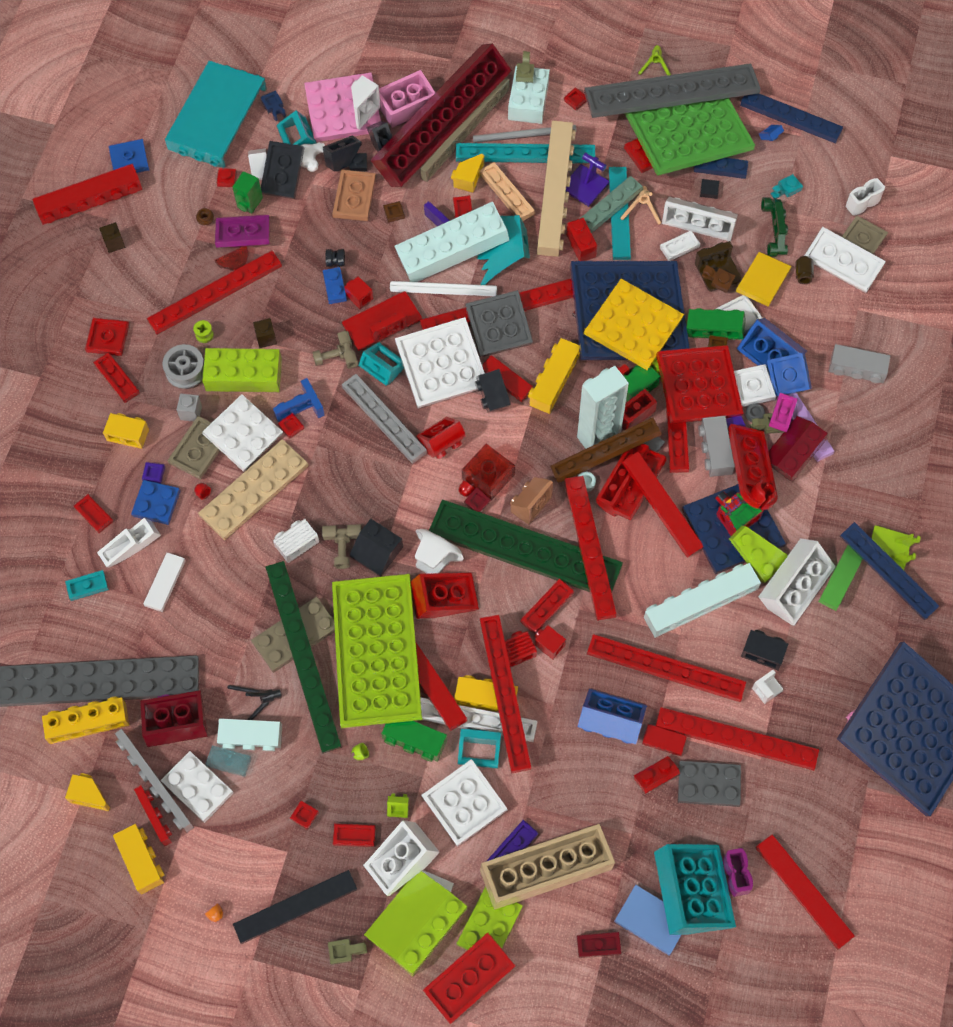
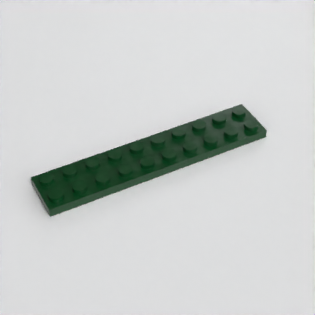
[429,499,623,593]

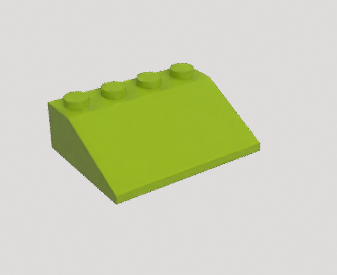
[364,871,467,977]

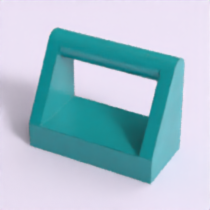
[276,110,317,146]
[358,342,404,386]
[457,729,501,769]

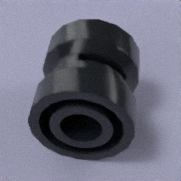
[325,249,345,267]

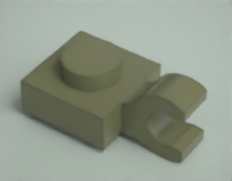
[516,51,534,83]
[750,413,784,434]
[328,939,367,965]

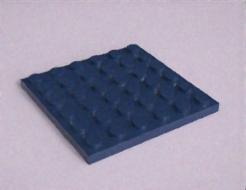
[570,261,690,360]
[837,642,953,817]

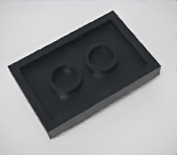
[261,141,305,199]

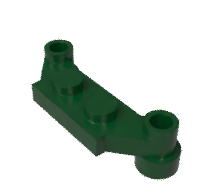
[761,197,788,257]

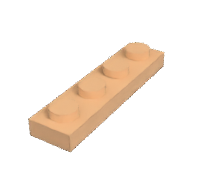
[480,162,535,221]

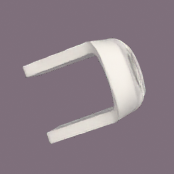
[415,529,464,573]

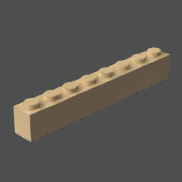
[537,121,576,257]

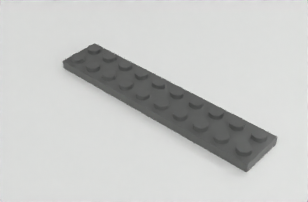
[584,63,761,118]
[0,656,199,707]

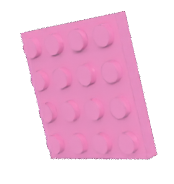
[304,73,381,142]

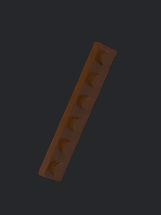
[550,417,662,483]

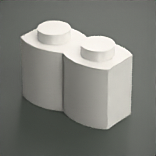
[845,178,885,216]

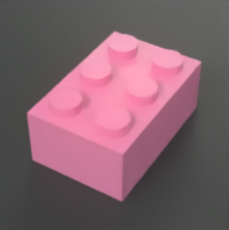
[379,70,435,128]

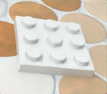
[202,394,283,472]
[421,759,508,847]

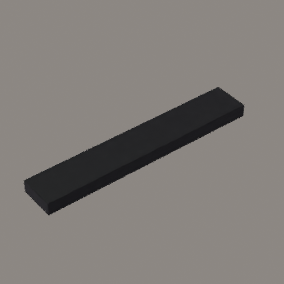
[233,870,357,944]

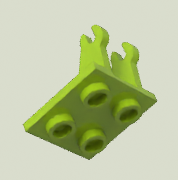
[871,525,921,570]

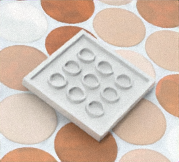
[395,317,485,408]

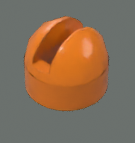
[205,903,223,922]

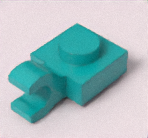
[771,174,803,199]

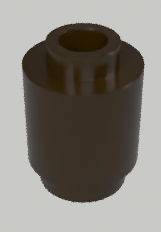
[795,256,814,284]

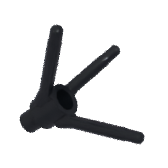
[227,685,281,720]

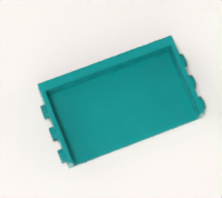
[165,61,267,168]

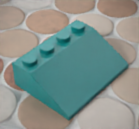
[654,844,736,935]

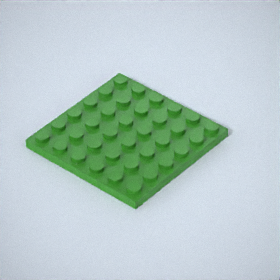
[625,98,755,176]

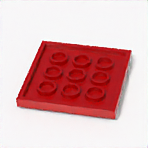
[656,345,744,423]

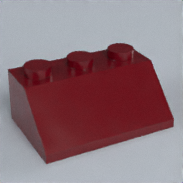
[768,416,828,482]
[140,690,208,747]

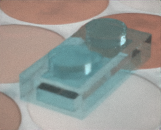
[205,745,251,777]

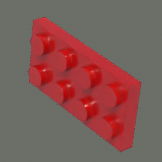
[423,932,516,1024]

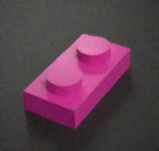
[769,393,798,432]

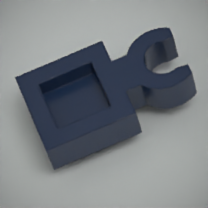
[260,91,286,121]

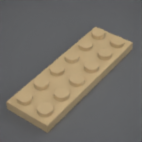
[198,439,308,540]

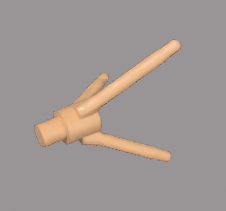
[621,186,661,225]

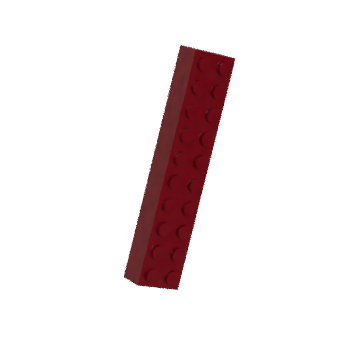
[370,43,512,187]

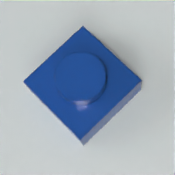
[759,125,784,141]

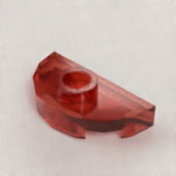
[215,246,249,271]

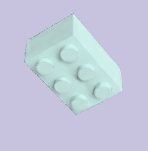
[508,66,550,124]

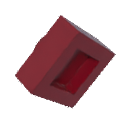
[464,487,491,512]

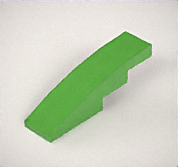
[818,545,862,611]

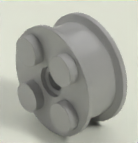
[162,344,204,389]

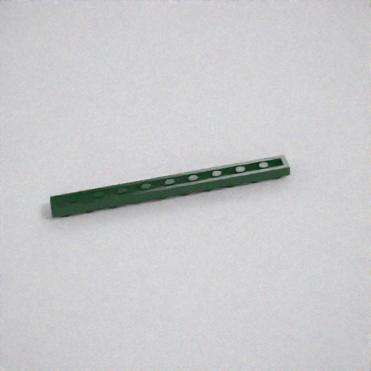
[265,561,342,754]

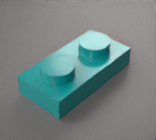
[65,570,109,601]

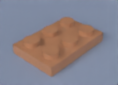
[332,170,376,221]

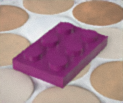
[215,215,270,248]

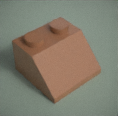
[510,477,553,525]

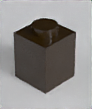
[99,222,126,253]
[253,318,277,348]

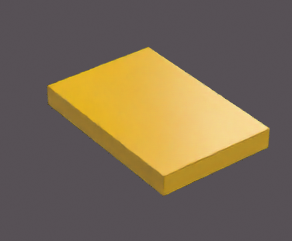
[736,252,792,307]

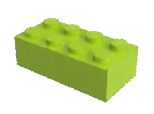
[203,348,282,392]

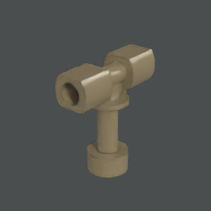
[312,331,358,369]
[322,524,362,569]

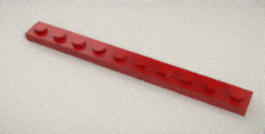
[420,278,574,330]

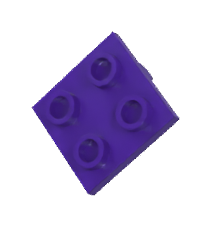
[566,153,609,207]

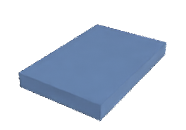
[614,885,681,956]

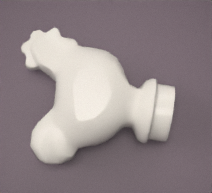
[301,142,325,172]

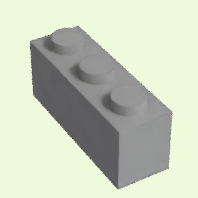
[828,344,891,383]
[698,416,735,477]

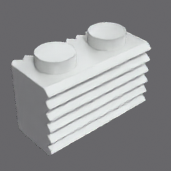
[273,519,319,563]

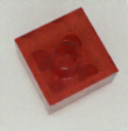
[461,443,515,501]

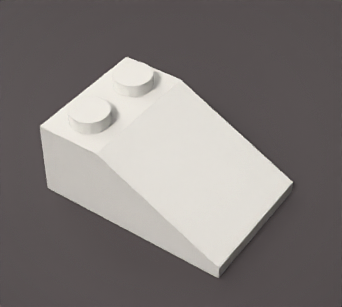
[363,820,439,896]

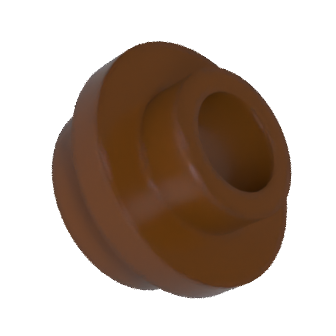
[196,208,214,225]

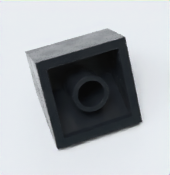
[349,519,403,577]

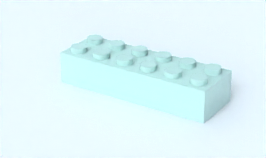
[395,202,509,282]
[577,366,629,448]

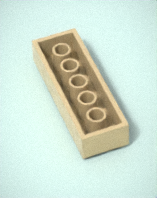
[480,824,615,910]

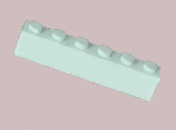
[644,563,761,638]

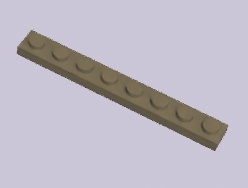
[420,78,509,182]

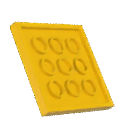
[584,279,684,371]

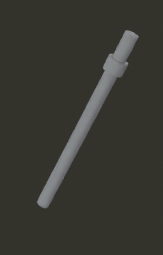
[473,125,576,143]

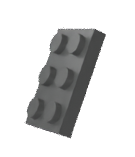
[678,761,741,807]

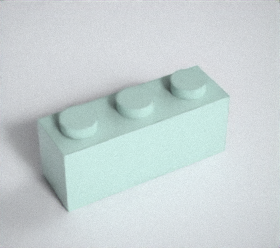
[217,719,282,751]

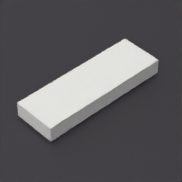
[143,553,186,612]

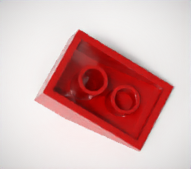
[410,573,479,619]

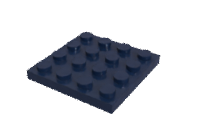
[682,484,786,575]

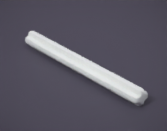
[390,281,497,296]

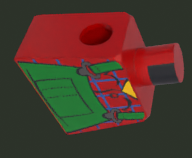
[715,491,764,536]

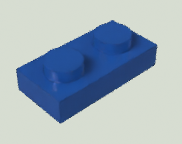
[323,267,347,304]

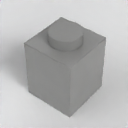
[176,393,202,422]

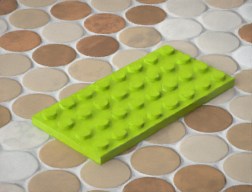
[332,574,422,728]

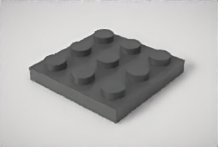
[465,290,533,357]

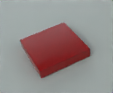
[85,318,130,356]

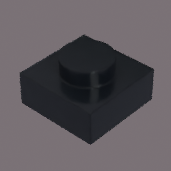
[349,153,367,172]

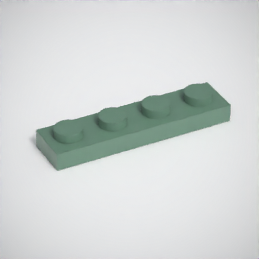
[581,176,643,233]

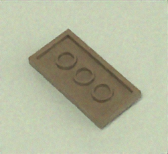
[251,597,335,673]

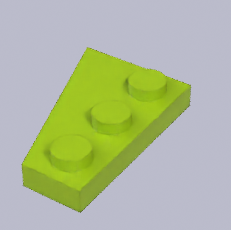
[729,526,788,583]

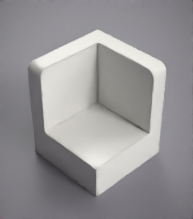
[752,670,783,704]

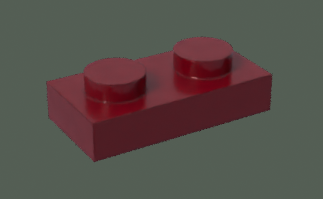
[576,932,621,958]

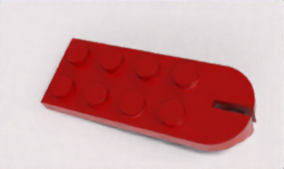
[727,424,778,510]

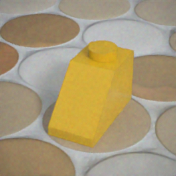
[451,154,484,193]
[65,773,110,811]

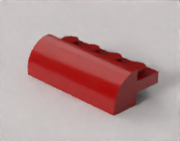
[596,444,667,520]

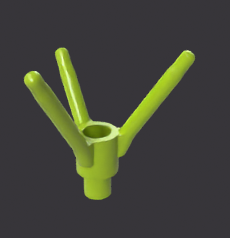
[638,45,671,76]

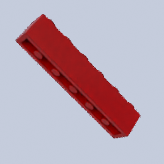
[32,163,143,225]

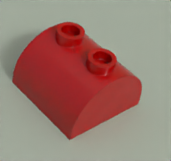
[416,416,465,459]

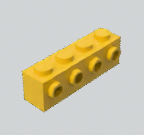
[42,697,130,744]

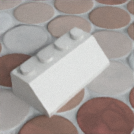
[662,197,738,241]
[758,538,836,625]

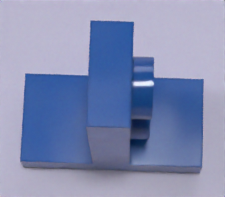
[273,378,325,422]

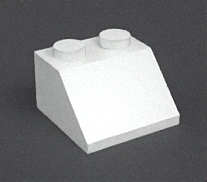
[351,75,381,130]

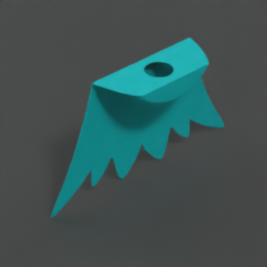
[477,215,530,285]

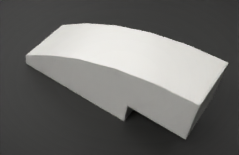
[97,518,161,568]

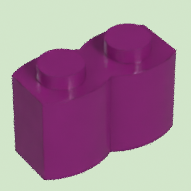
[723,848,753,897]

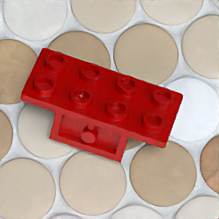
[342,291,422,351]

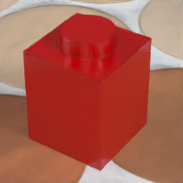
[345,276,374,309]
[535,625,566,660]

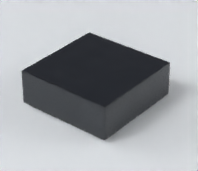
[700,179,720,199]

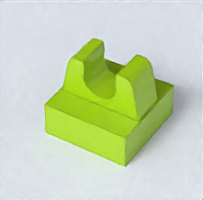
[387,793,409,818]

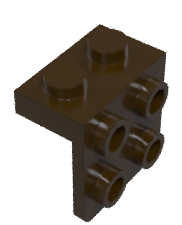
[695,241,741,292]

